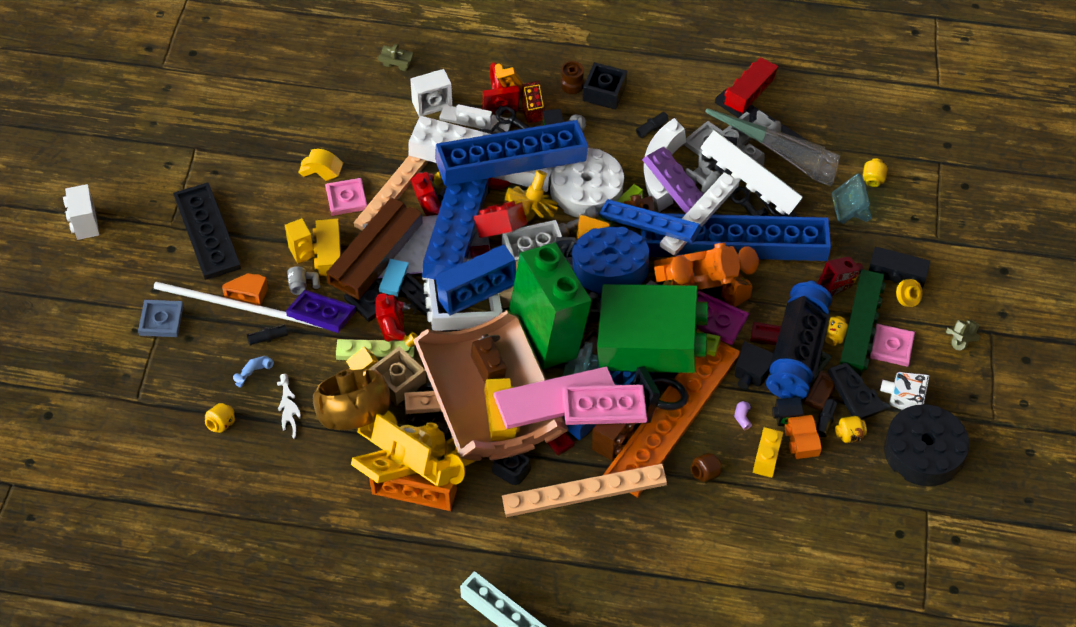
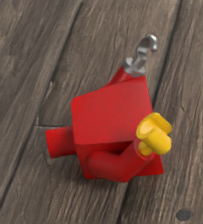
[375,293,418,347]

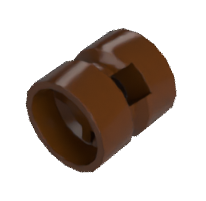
[561,61,584,94]

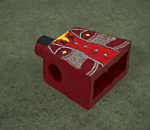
[817,256,864,296]

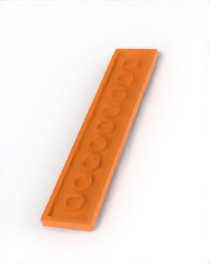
[604,341,740,498]

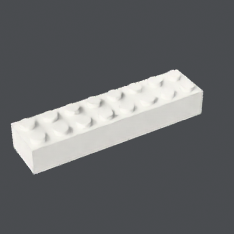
[409,116,553,192]

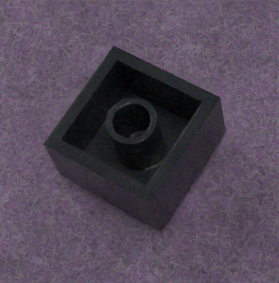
[583,62,628,110]

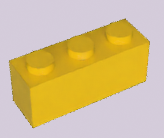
[313,219,341,276]
[484,378,520,441]

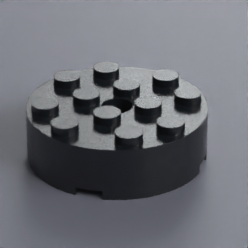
[884,405,969,486]

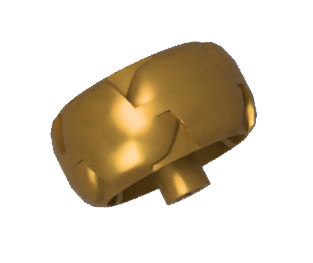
[313,369,391,430]

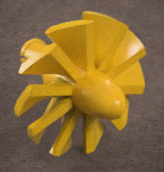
[505,170,558,222]

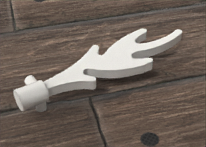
[277,374,301,439]

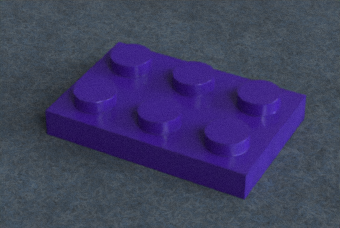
[286,290,356,333]

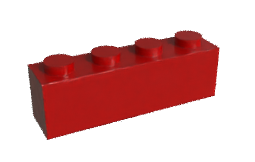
[724,57,778,113]

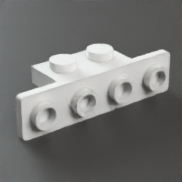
[440,104,511,133]

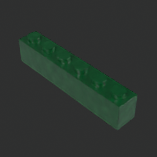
[839,269,886,377]

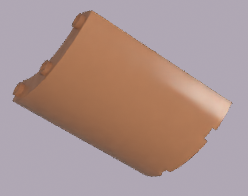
[414,310,568,461]

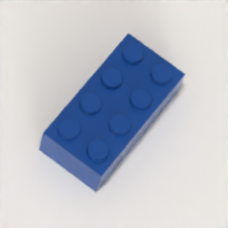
[435,245,516,316]

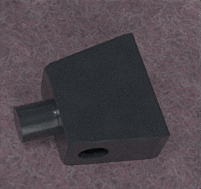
[734,341,774,389]

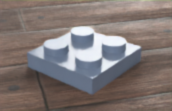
[138,300,184,337]

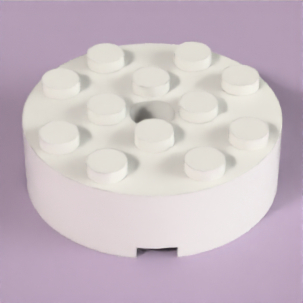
[550,148,624,218]

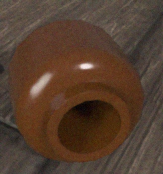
[691,453,722,482]

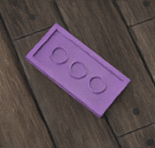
[642,146,704,214]

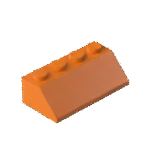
[369,473,457,511]

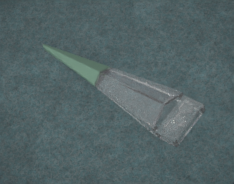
[705,109,840,186]

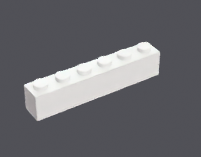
[700,130,803,215]

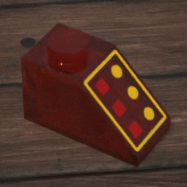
[522,81,545,123]

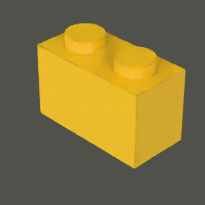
[285,218,314,264]
[753,427,783,478]

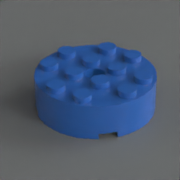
[572,227,649,294]

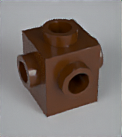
[624,194,655,212]

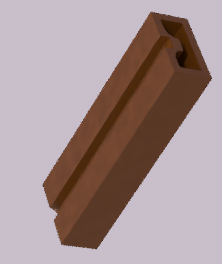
[326,197,423,300]

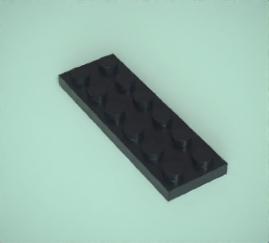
[173,182,241,280]

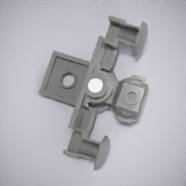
[683,110,782,194]

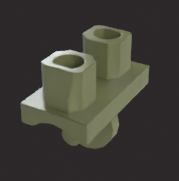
[378,43,414,71]
[946,319,981,350]

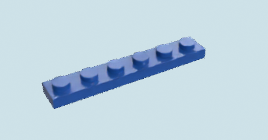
[598,199,702,243]

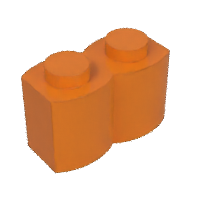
[785,415,821,459]

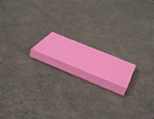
[563,385,647,425]

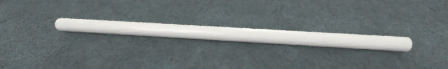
[154,282,321,328]

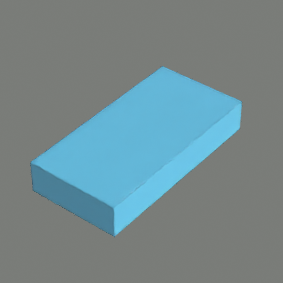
[379,259,409,296]

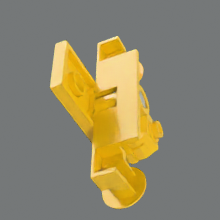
[351,410,465,487]

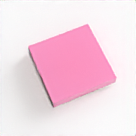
[325,178,367,216]
[870,324,915,367]

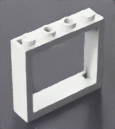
[422,259,502,331]

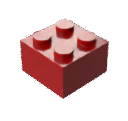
[473,201,528,238]

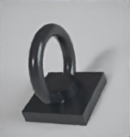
[632,366,689,423]

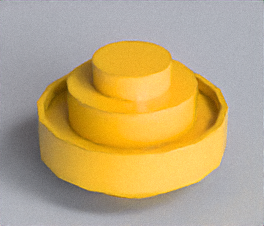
[896,279,922,307]

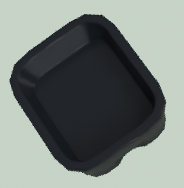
[491,453,531,485]

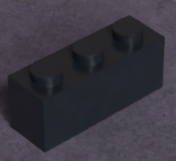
[868,246,931,289]

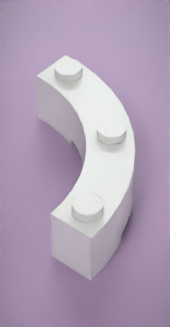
[644,118,686,213]

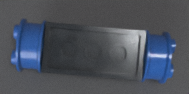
[766,281,832,399]

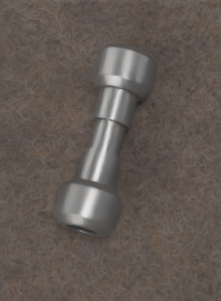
[558,206,600,237]

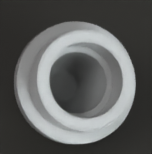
[569,114,587,131]

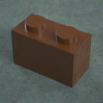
[471,336,507,383]

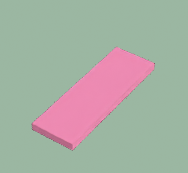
[494,367,615,429]

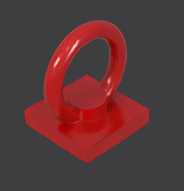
[482,62,519,115]

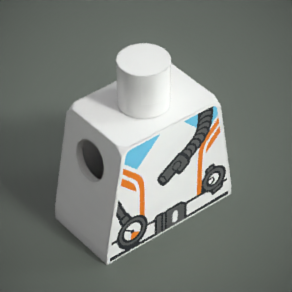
[880,372,929,410]

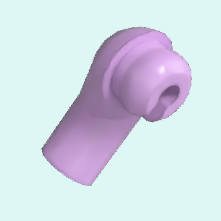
[734,401,752,430]

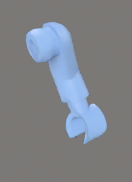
[233,356,274,388]

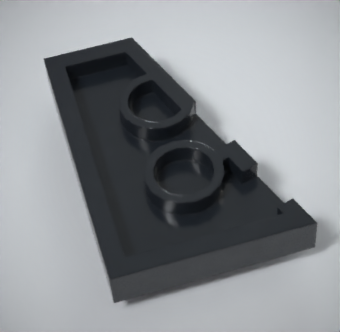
[827,363,891,420]

